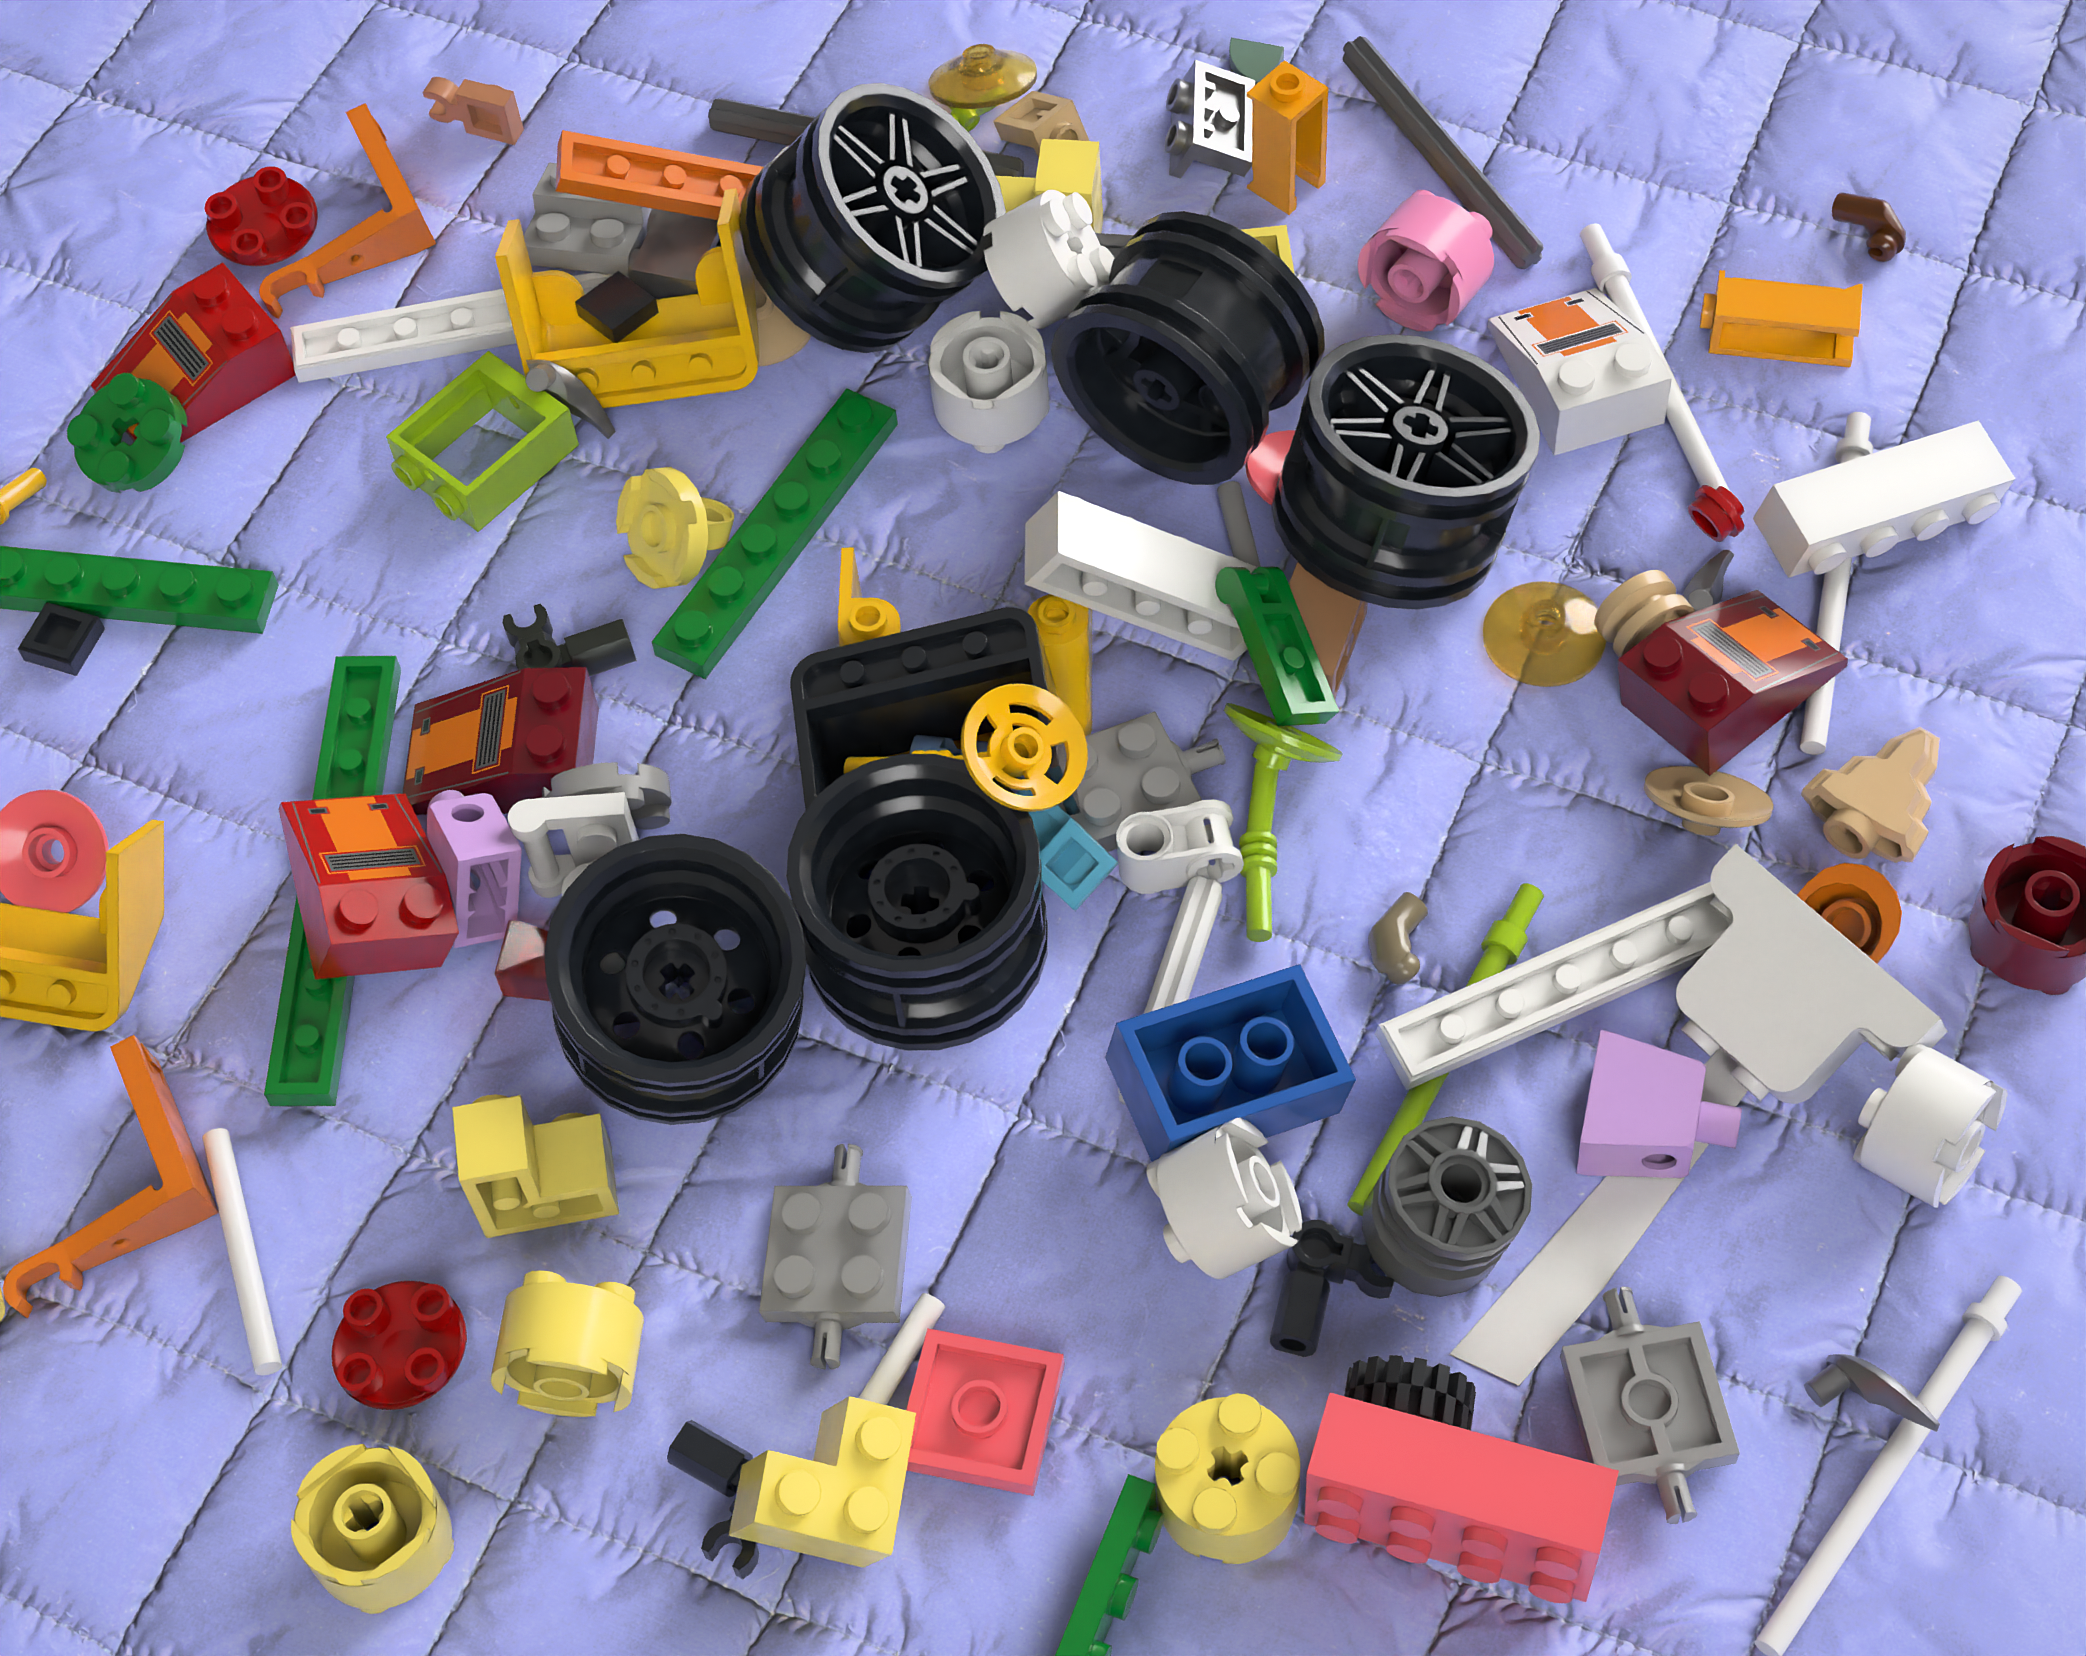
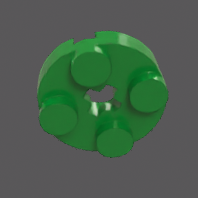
[67,373,187,493]

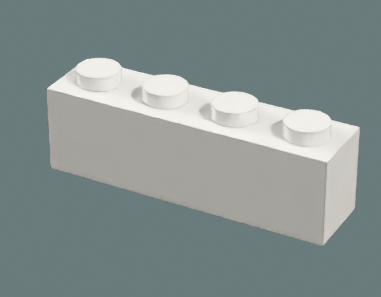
[1753,420,2016,578]
[1024,491,1257,661]

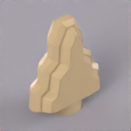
[1801,727,1940,863]

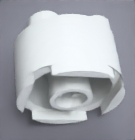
[983,190,1115,329]
[928,311,1050,454]
[1853,1044,2008,1208]
[1146,1118,1302,1279]

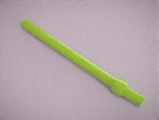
[1347,883,1544,1217]

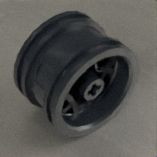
[1051,211,1325,485]

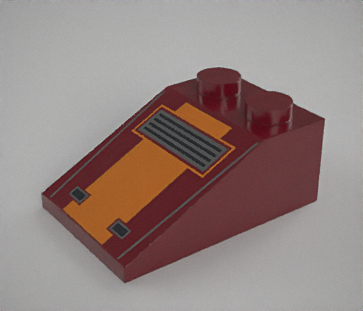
[1618,590,1848,776]
[402,667,599,815]

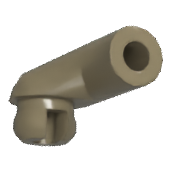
[1368,892,1428,985]

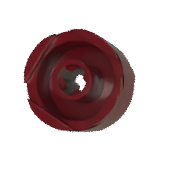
[1969,836,2086,995]

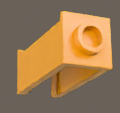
[1247,60,1328,215]
[1700,270,1863,367]

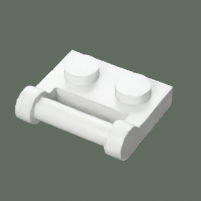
[507,792,639,898]

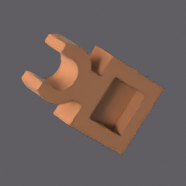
[422,77,524,145]

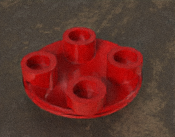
[204,166,318,266]
[331,1281,467,1410]

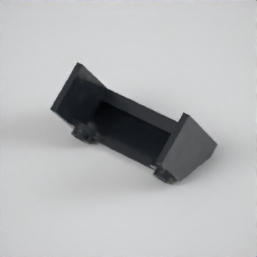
[790,607,1081,815]

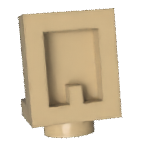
[993,91,1090,159]

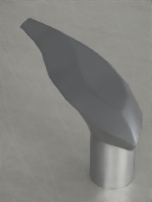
[526,359,616,439]
[1682,550,1734,612]
[1804,1354,1940,1432]

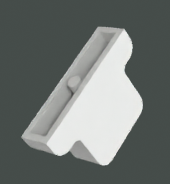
[1676,843,1948,1104]

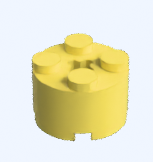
[491,1270,644,1417]
[1155,1393,1300,1564]
[291,1444,454,1614]

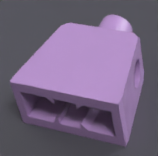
[427,790,522,948]
[1576,1030,1742,1178]

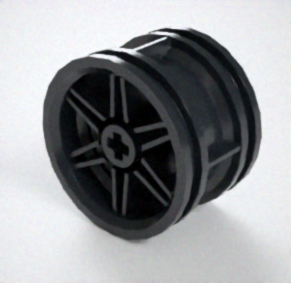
[740,83,1006,353]
[1271,334,1540,610]
[786,754,1048,1051]
[544,834,806,1125]

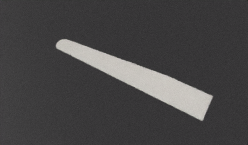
[1449,1048,1748,1386]

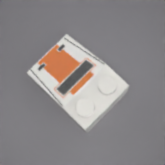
[1487,288,1672,456]

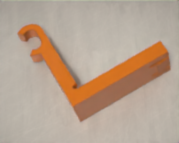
[259,103,436,319]
[3,1035,219,1318]

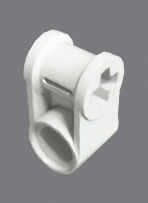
[1116,799,1244,894]

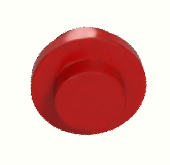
[1688,485,1745,542]

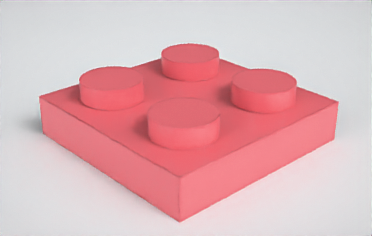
[906,1328,1065,1496]

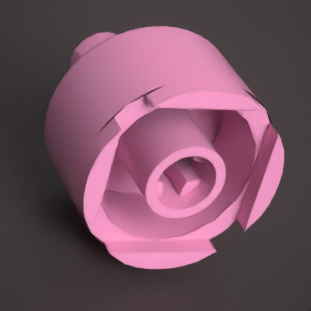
[1358,190,1494,332]

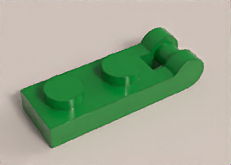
[1215,566,1340,726]

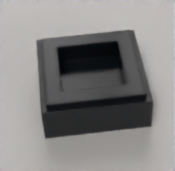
[575,271,659,343]
[18,602,105,676]

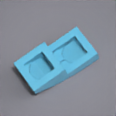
[1016,790,1119,911]

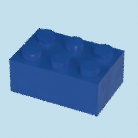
[1105,964,1356,1162]

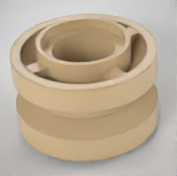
[1594,570,1695,658]

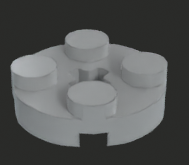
[542,762,672,829]

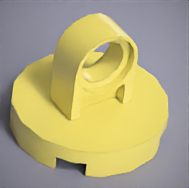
[616,467,734,589]

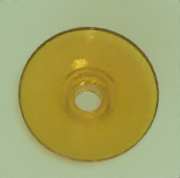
[928,44,1038,109]
[1483,581,1607,687]

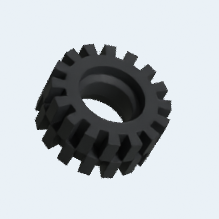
[1344,1355,1476,1431]

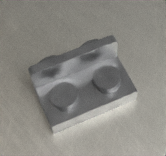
[1165,60,1255,179]

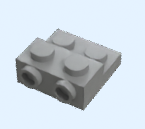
[524,163,652,276]

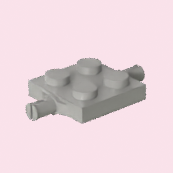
[1044,712,1226,852]
[759,1144,912,1369]
[1560,1287,1740,1524]

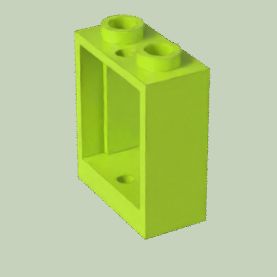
[386,351,579,532]

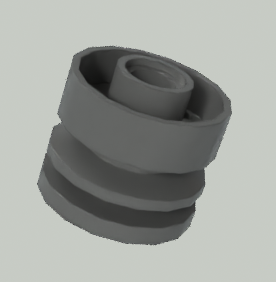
[1362,1116,1532,1297]

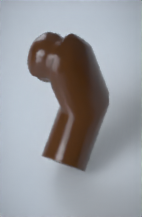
[1832,192,1906,262]

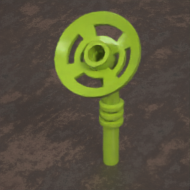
[1223,703,1343,942]

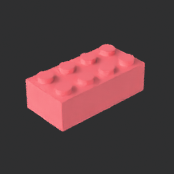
[1304,1392,1619,1603]

